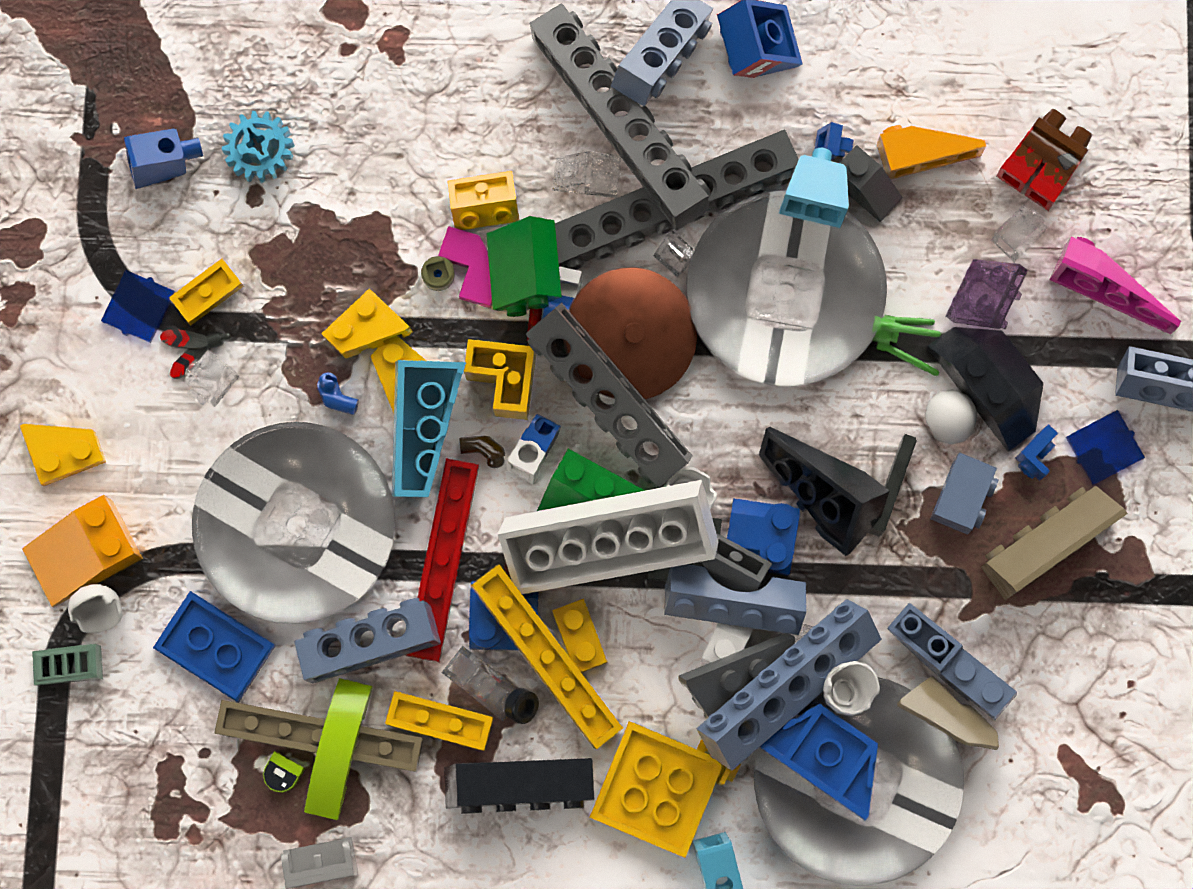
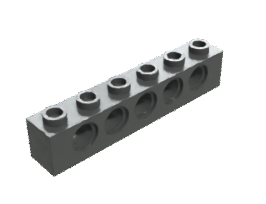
[526,303,693,488]

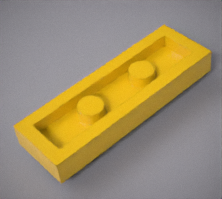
[385,691,494,751]

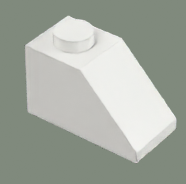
[701,623,753,664]

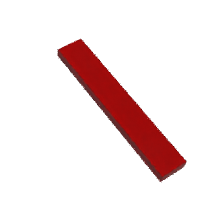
[406,458,479,663]

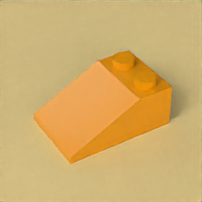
[22,494,143,607]

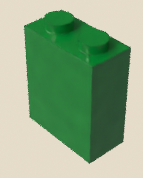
[486,216,562,317]

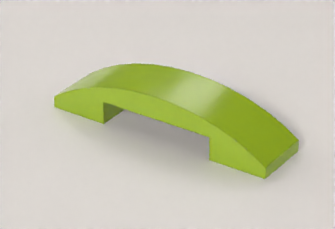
[304,678,373,820]

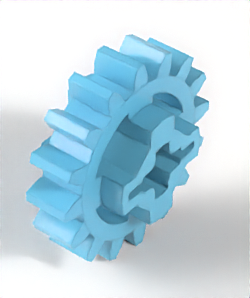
[222,111,295,183]

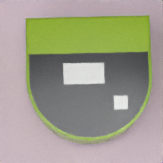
[263,751,305,792]

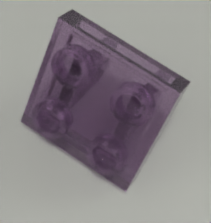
[945,259,1028,329]

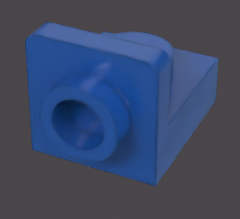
[1015,424,1058,480]

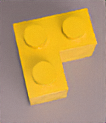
[464,339,536,420]

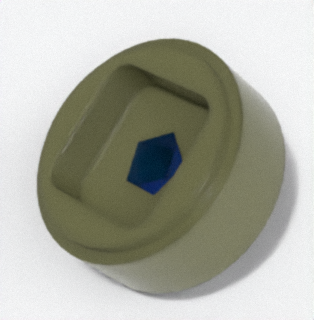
[421,256,455,291]

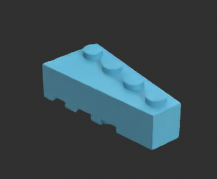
[392,360,466,497]

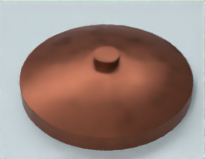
[564,268,697,399]

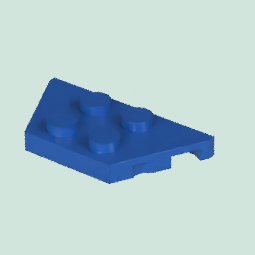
[759,704,878,821]

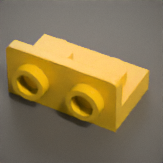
[447,171,520,230]

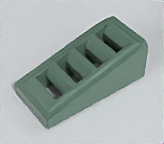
[32,644,103,686]

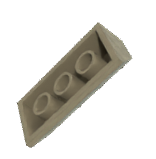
[981,486,1128,600]

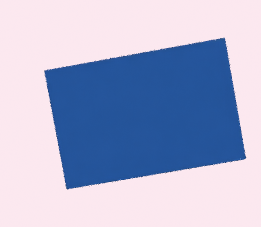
[153,591,276,703]

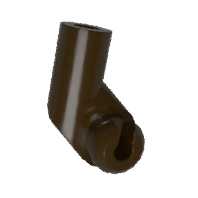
[459,436,505,468]

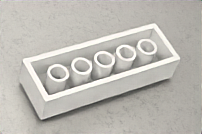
[498,480,718,594]

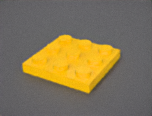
[589,721,723,858]

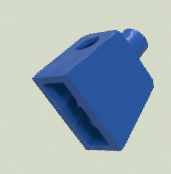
[124,129,203,189]

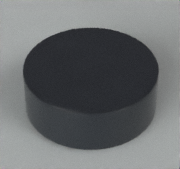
[504,688,539,724]

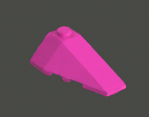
[1049,236,1181,335]

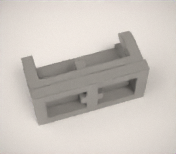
[281,837,358,889]

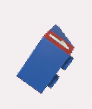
[717,0,803,78]

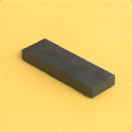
[868,434,917,537]

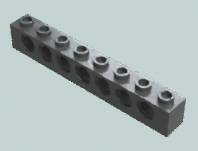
[529,3,711,231]
[555,129,799,270]

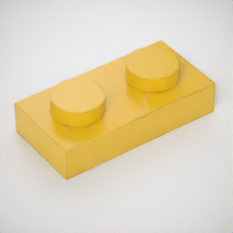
[169,258,244,325]
[552,598,608,673]

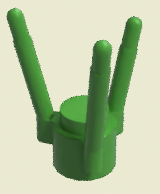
[871,314,941,376]

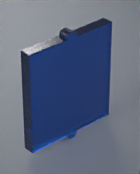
[101,270,175,343]
[1066,410,1145,485]

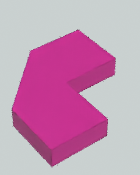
[438,226,492,309]

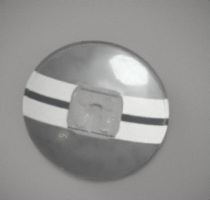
[687,191,887,386]
[192,422,396,624]
[754,677,964,886]

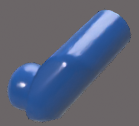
[317,372,359,415]

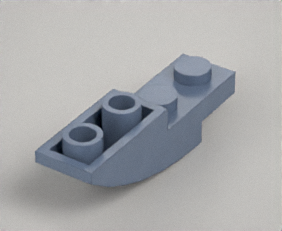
[887,602,1017,720]

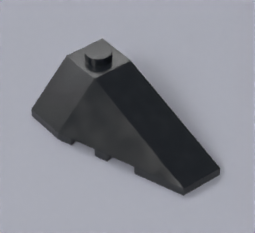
[759,427,890,556]

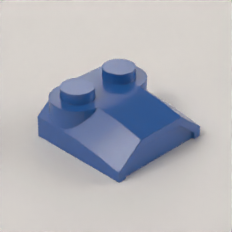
[727,498,800,576]
[469,581,539,651]

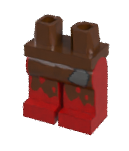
[996,109,1092,211]

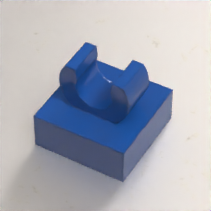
[815,122,854,160]

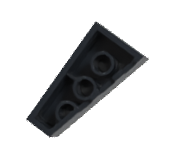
[444,758,594,814]

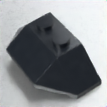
[927,327,1044,452]

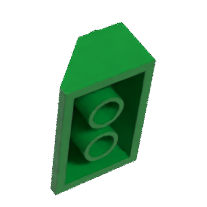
[536,448,645,512]

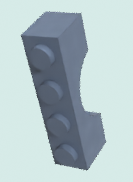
[664,564,807,635]

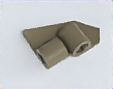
[897,676,999,750]

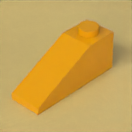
[877,125,986,180]

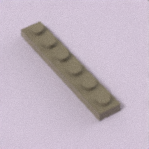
[214,700,424,772]

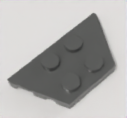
[678,633,796,720]

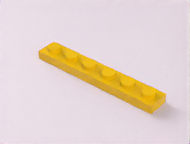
[470,564,623,749]

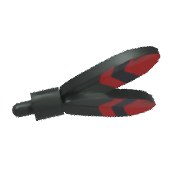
[160,329,231,379]

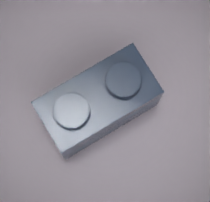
[930,452,999,535]

